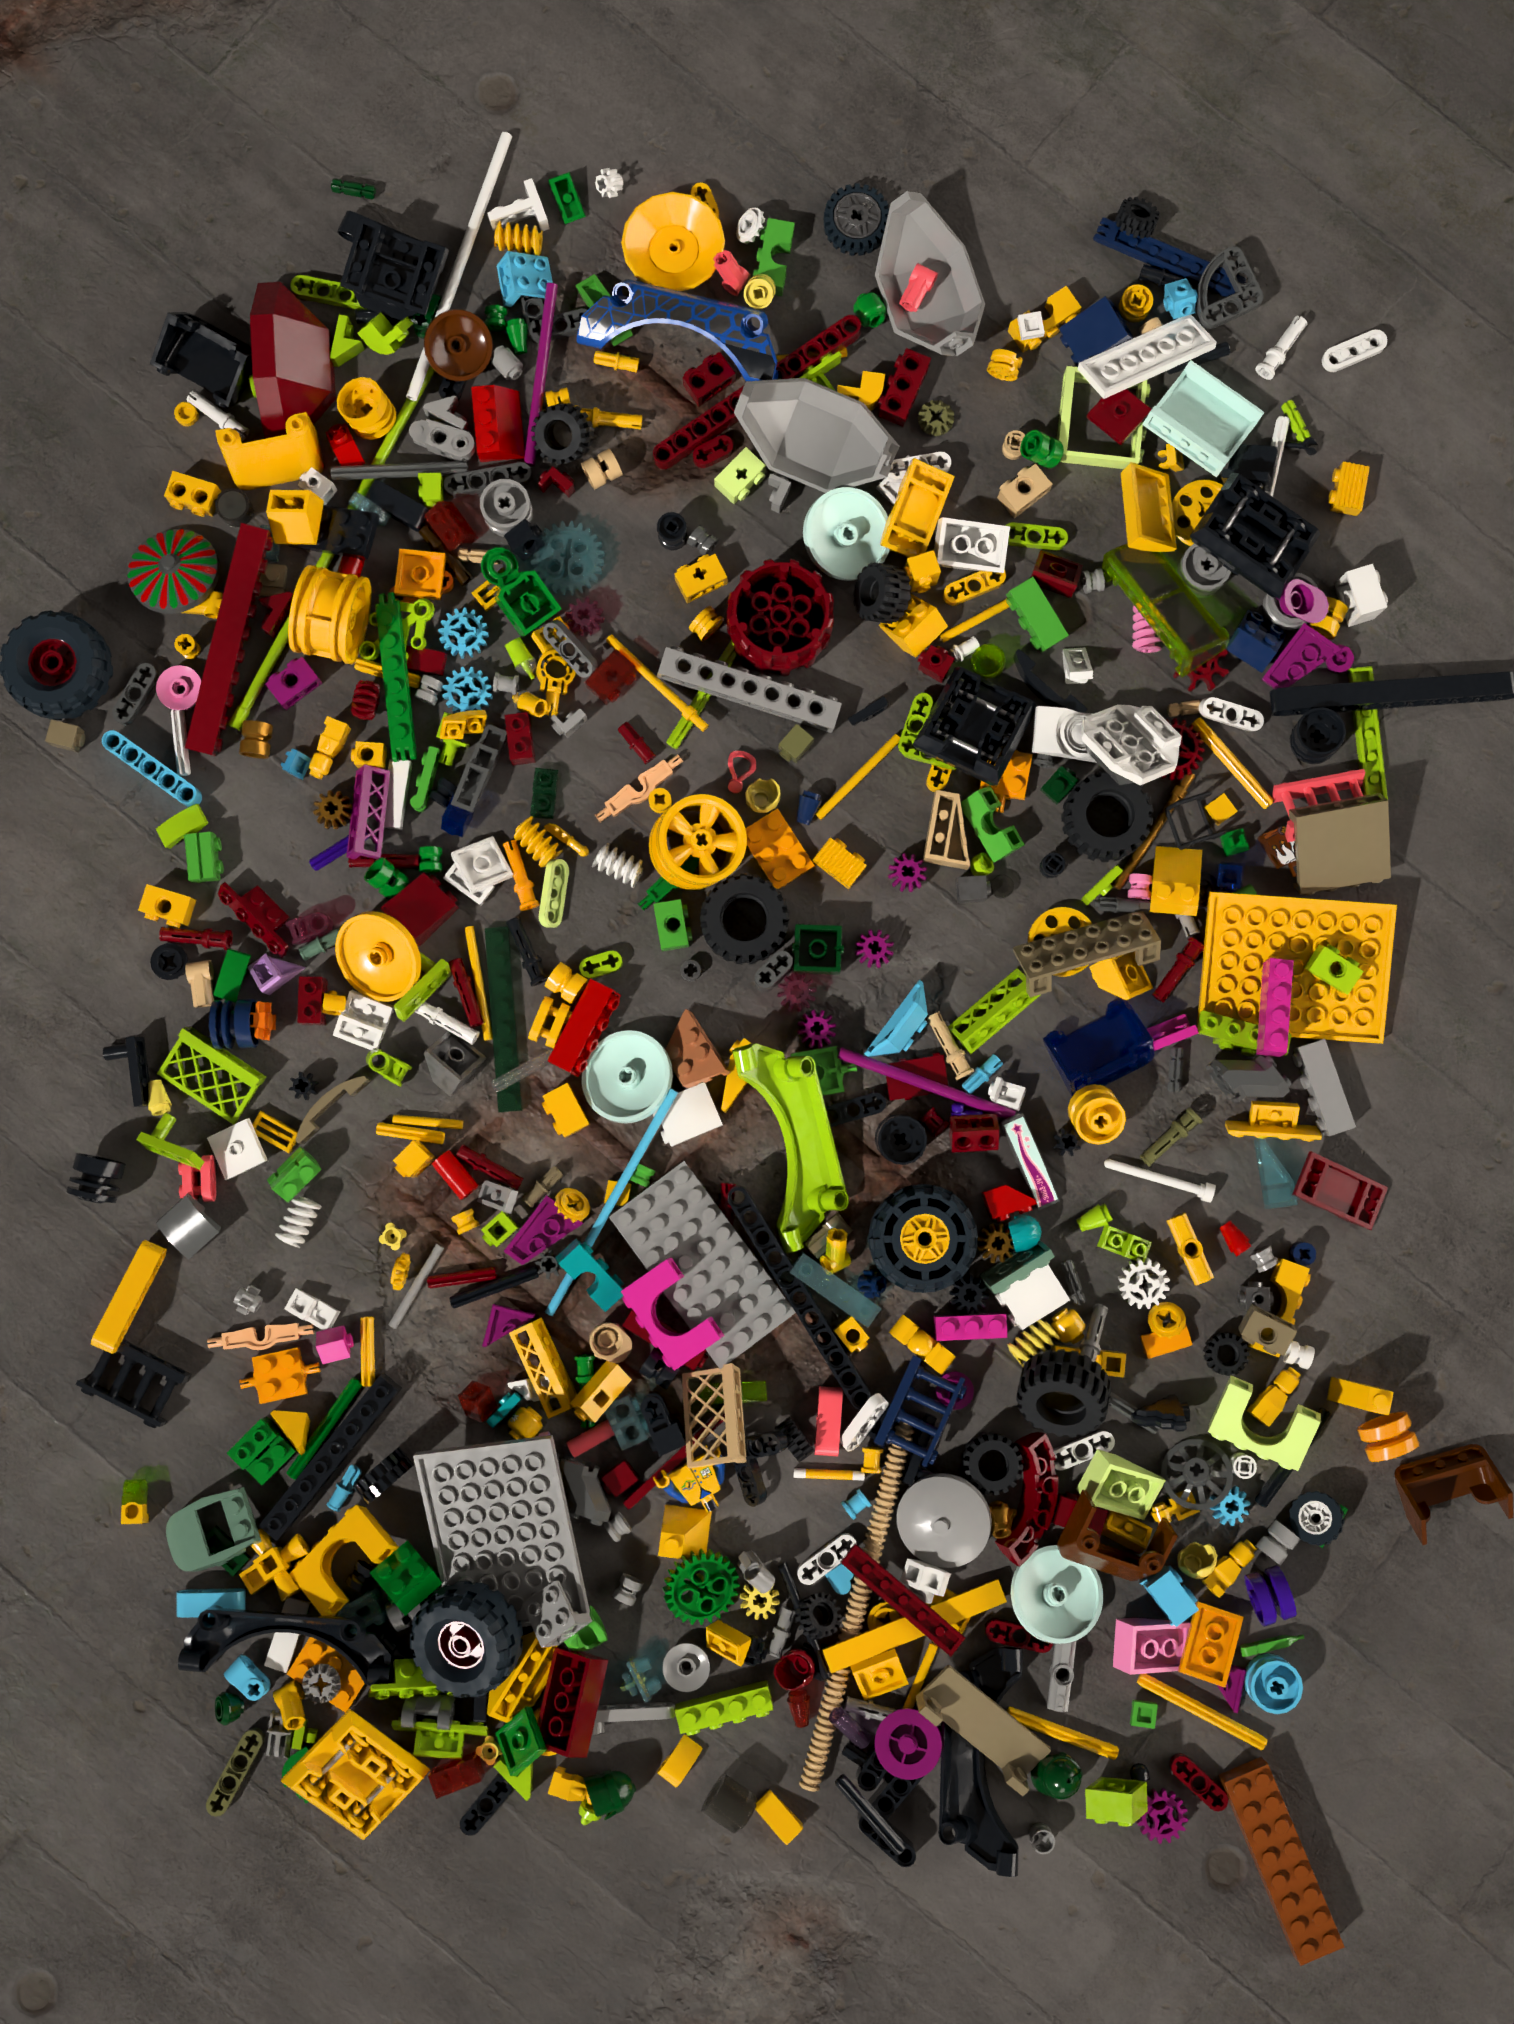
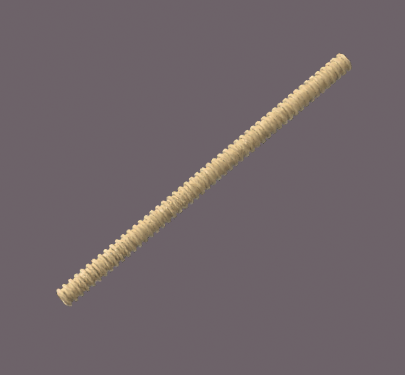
[799,1421,915,1792]

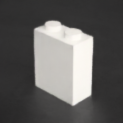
[653,1082,723,1147]
[995,1265,1070,1330]

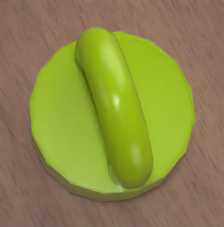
[970,852,994,876]
[579,1799,601,1825]

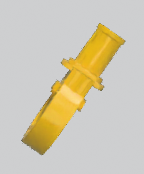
[536,650,576,716]

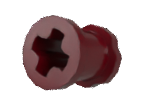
[918,1107,949,1137]

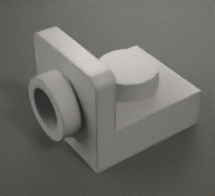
[768,474,791,514]
[551,709,588,738]

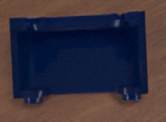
[1043,998,1154,1096]

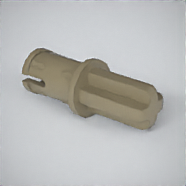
[521,1166,563,1208]

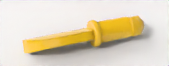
[544,823,589,857]

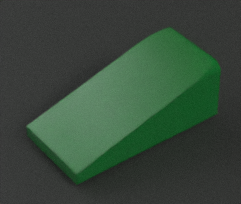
[548,172,586,225]

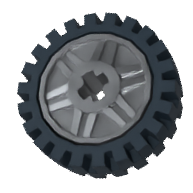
[824,183,889,256]

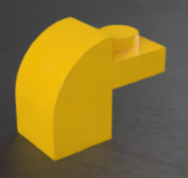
[837,371,885,411]

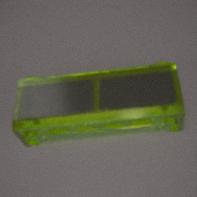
[1102,543,1230,678]

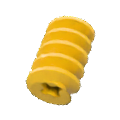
[494,221,543,256]
[514,816,563,868]

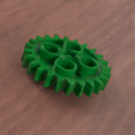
[663,1549,740,1625]

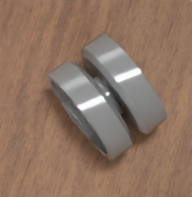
[480,479,533,537]
[1176,543,1231,598]
[1263,573,1318,630]

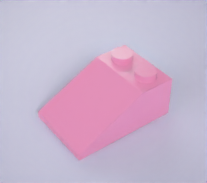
[1113,1618,1190,1675]

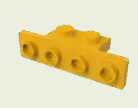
[1225,1101,1322,1142]

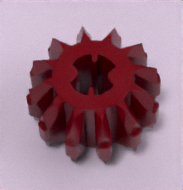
[351,680,381,720]

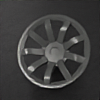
[1161,1439,1233,1510]

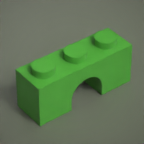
[753,218,795,296]
[961,786,1025,863]

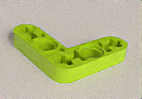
[898,693,956,770]

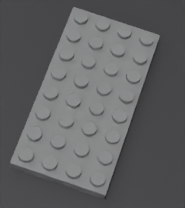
[609,1161,796,1369]

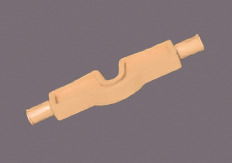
[595,754,683,823]
[207,1323,315,1350]

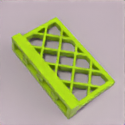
[157,1026,267,1125]

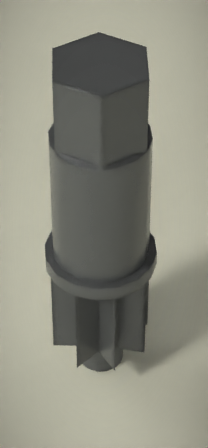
[1094,897,1150,914]

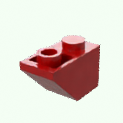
[325,423,365,466]
[981,1185,1037,1222]

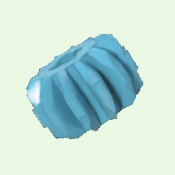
[1210,1485,1250,1526]

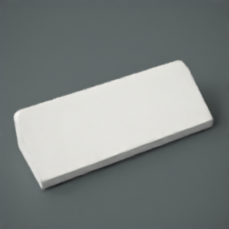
[384,759,413,830]

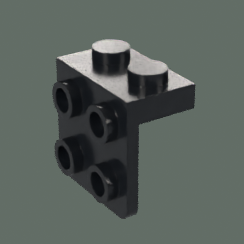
[1221,444,1278,492]

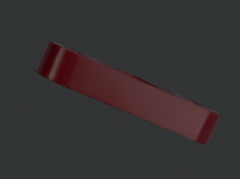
[985,1618,1053,1653]
[1169,1753,1228,1811]

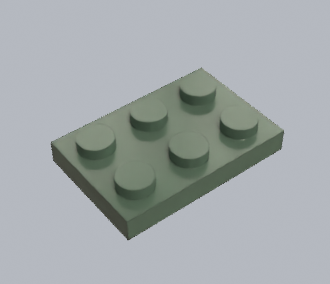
[979,1240,1055,1294]

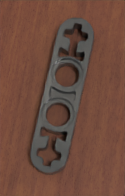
[444,462,532,498]

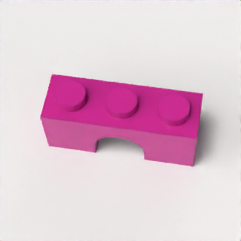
[933,1312,1008,1341]

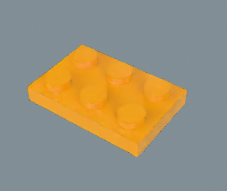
[745,808,815,889]
[1178,1601,1244,1688]
[287,1637,365,1712]

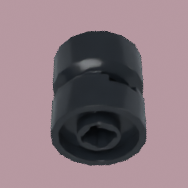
[657,512,687,551]
[639,1347,681,1390]

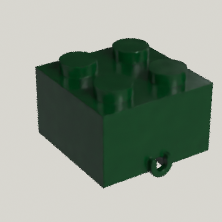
[792,924,844,975]

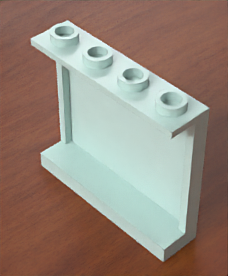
[1142,360,1264,477]

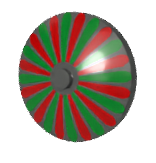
[127,529,220,614]

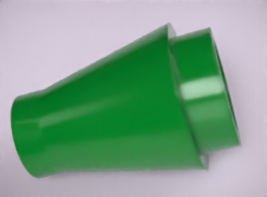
[505,318,528,355]

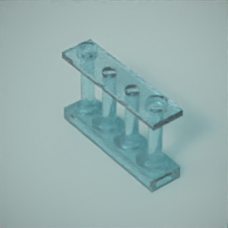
[790,1252,882,1328]

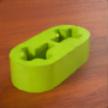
[579,951,623,979]

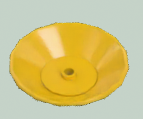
[621,192,725,291]

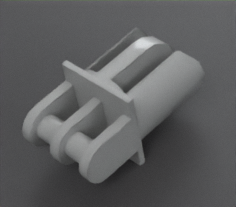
[266,1710,294,1758]

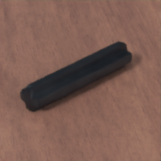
[1167,342,1230,375]

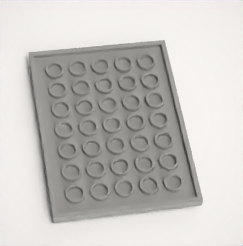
[413,1435,590,1627]

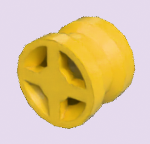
[648,788,672,814]
[451,1208,480,1235]

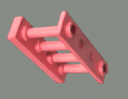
[1272,769,1365,842]

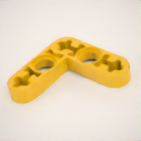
[943,570,1006,606]

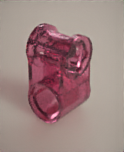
[285,912,333,946]

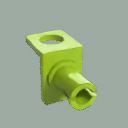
[436,712,470,766]

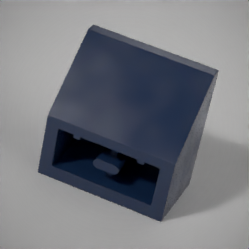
[1224,609,1286,673]

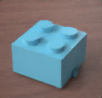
[1139,1565,1199,1627]

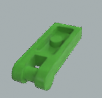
[410,746,441,812]

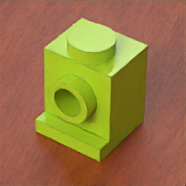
[418,473,444,510]
[481,1211,520,1247]

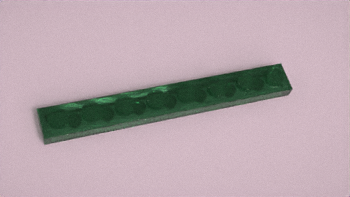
[485,926,523,1113]

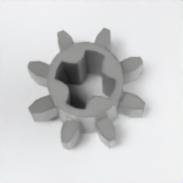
[233,1285,263,1315]

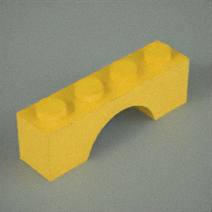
[1247,1258,1310,1357]

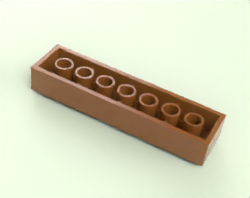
[1218,1757,1345,1966]

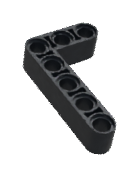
[857,1756,941,1867]

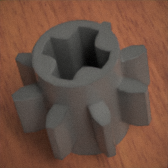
[535,1250,562,1279]

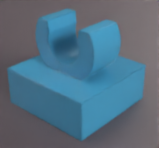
[281,749,311,780]

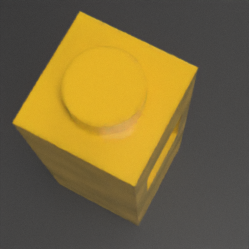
[570,1361,632,1423]

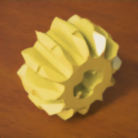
[740,1584,780,1620]

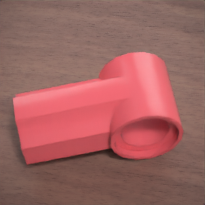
[713,250,751,296]
[899,263,938,312]

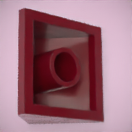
[1030,550,1083,598]

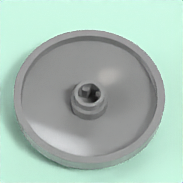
[897,1473,992,1568]

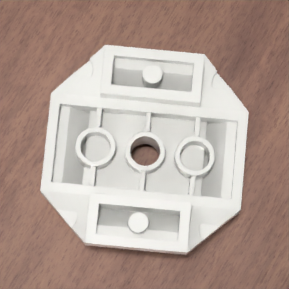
[1081,705,1182,785]

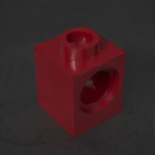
[601,1458,639,1497]

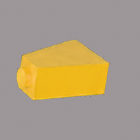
[1327,1377,1394,1416]

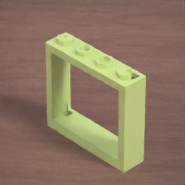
[1057,366,1150,469]

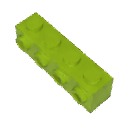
[675,1680,773,1736]

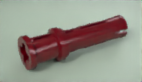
[159,927,233,950]
[1152,937,1204,1003]

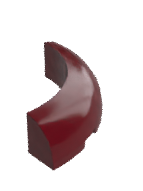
[995,1432,1058,1567]

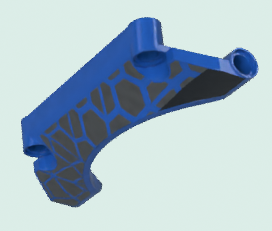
[577,279,778,381]

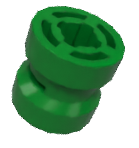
[419,846,443,873]

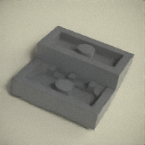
[156,1193,221,1260]

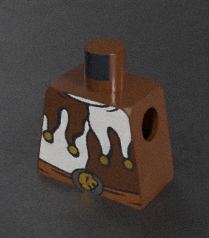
[1257,825,1297,877]

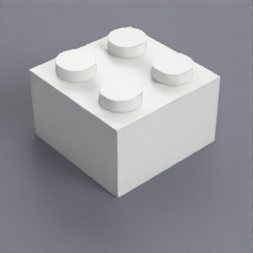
[1334,564,1388,627]

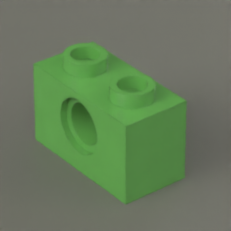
[653,899,693,952]

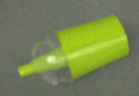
[505,637,536,680]

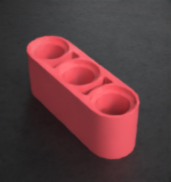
[814,1386,843,1457]

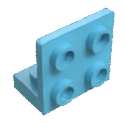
[496,251,553,307]

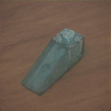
[1254,1139,1299,1209]

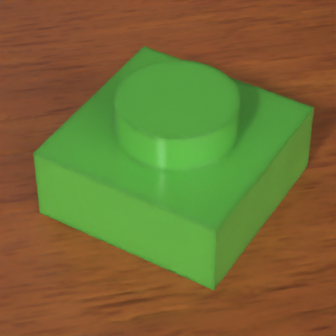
[1130,1699,1158,1729]

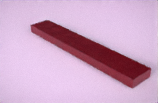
[623,1409,725,1509]
[840,1544,966,1657]

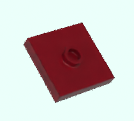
[1086,389,1152,445]

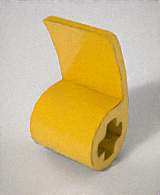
[657,1734,703,1787]

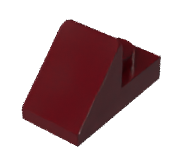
[258,592,294,638]

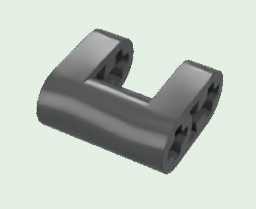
[755,951,793,992]
[401,1694,456,1730]

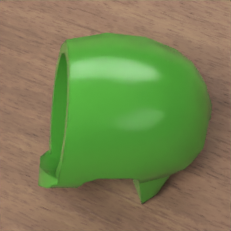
[564,1605,608,1651]

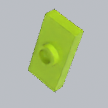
[1082,865,1123,906]

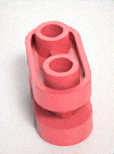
[178,1155,217,1202]

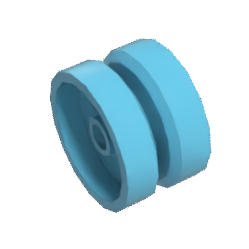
[1244,1653,1303,1714]

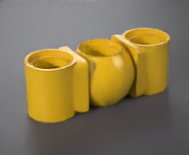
[888,1314,956,1375]

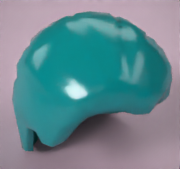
[1009,1214,1042,1252]

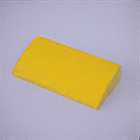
[1121,462,1177,552]

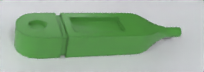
[1240,1635,1304,1657]

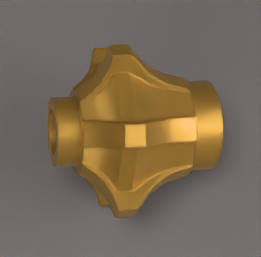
[989,1501,1017,1539]

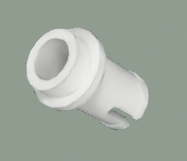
[949,636,980,662]

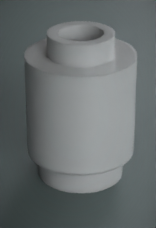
[491,345,523,380]

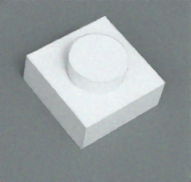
[1017,311,1045,340]

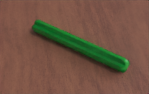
[287,1377,362,1480]

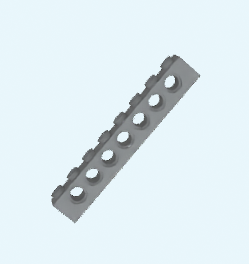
[657,646,842,733]

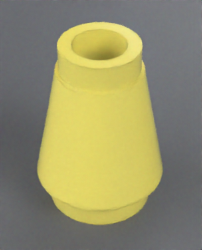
[148,1080,172,1116]

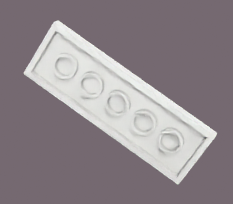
[1078,315,1217,399]

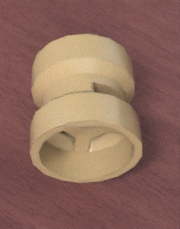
[1002,430,1025,460]

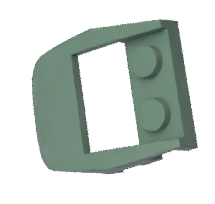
[166,1487,262,1572]

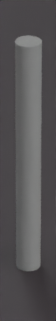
[388,1243,444,1329]

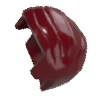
[774,1648,815,1691]

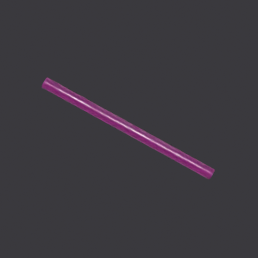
[524,283,558,466]
[837,1047,1016,1119]

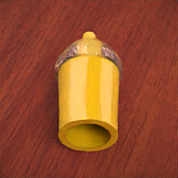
[512,690,548,717]

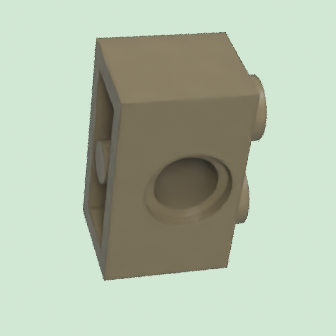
[1238,1304,1297,1356]

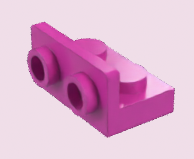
[1142,1014,1199,1052]

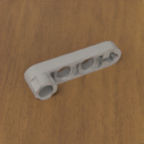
[592,1702,675,1735]

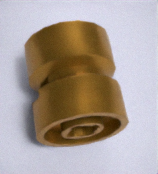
[239,720,273,759]

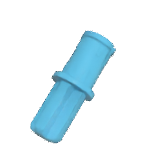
[962,1054,1003,1094]
[326,1465,362,1512]

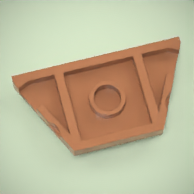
[665,1009,730,1089]

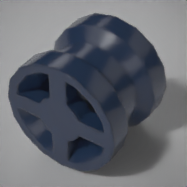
[1289,1242,1317,1266]

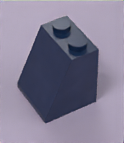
[1059,296,1134,367]

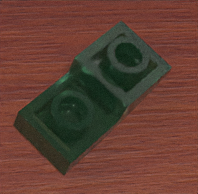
[530,768,558,819]

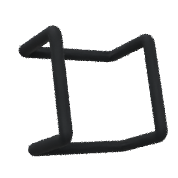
[1165,791,1226,850]

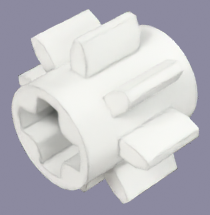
[595,168,623,198]

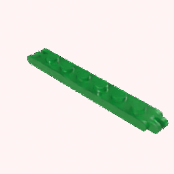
[375,592,417,762]

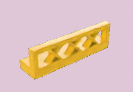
[509,1317,577,1419]

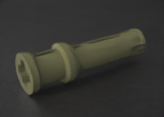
[1139,1107,1203,1167]

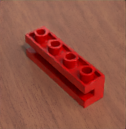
[547,979,621,1077]

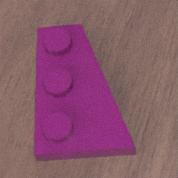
[1262,623,1342,689]
[504,1195,584,1265]

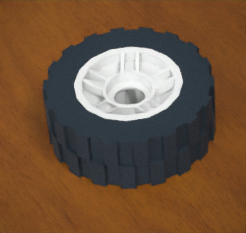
[1289,1491,1344,1546]

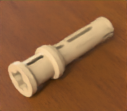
[926,1011,975,1081]

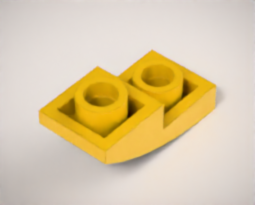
[440,710,487,739]

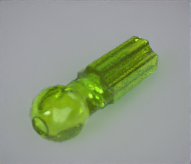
[698,1380,767,1405]

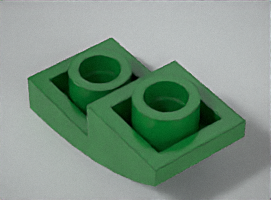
[213,948,251,1003]

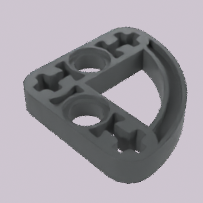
[1196,246,1263,329]

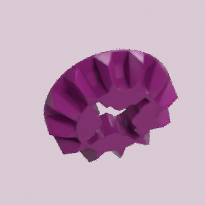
[936,1371,974,1410]

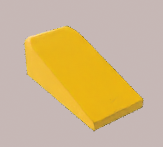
[753,1789,803,1845]

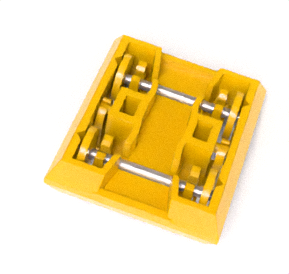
[281,1709,430,1840]

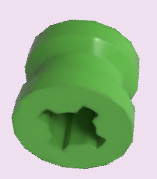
[630,1164,656,1188]

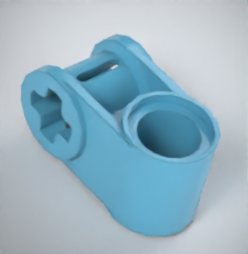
[224,1654,271,1701]

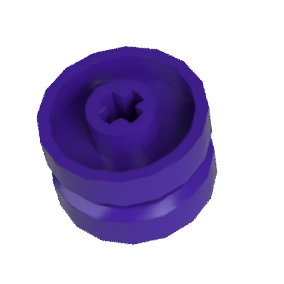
[1244,1565,1297,1627]

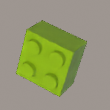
[1085,1777,1148,1827]

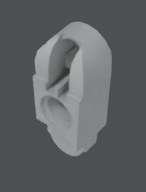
[409,419,476,462]

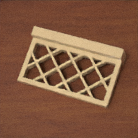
[682,1363,746,1468]

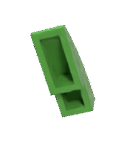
[575,274,633,346]

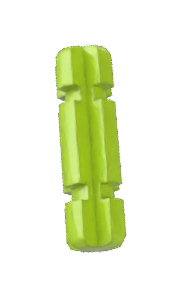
[1281,400,1311,442]

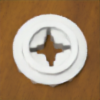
[736,207,765,245]

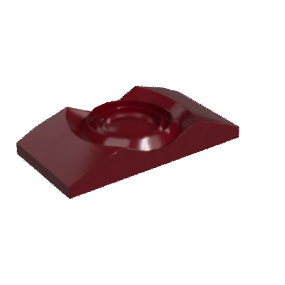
[1292,1151,1388,1230]

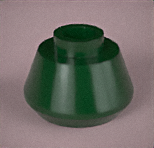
[215,1692,244,1726]

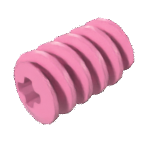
[1132,602,1162,653]

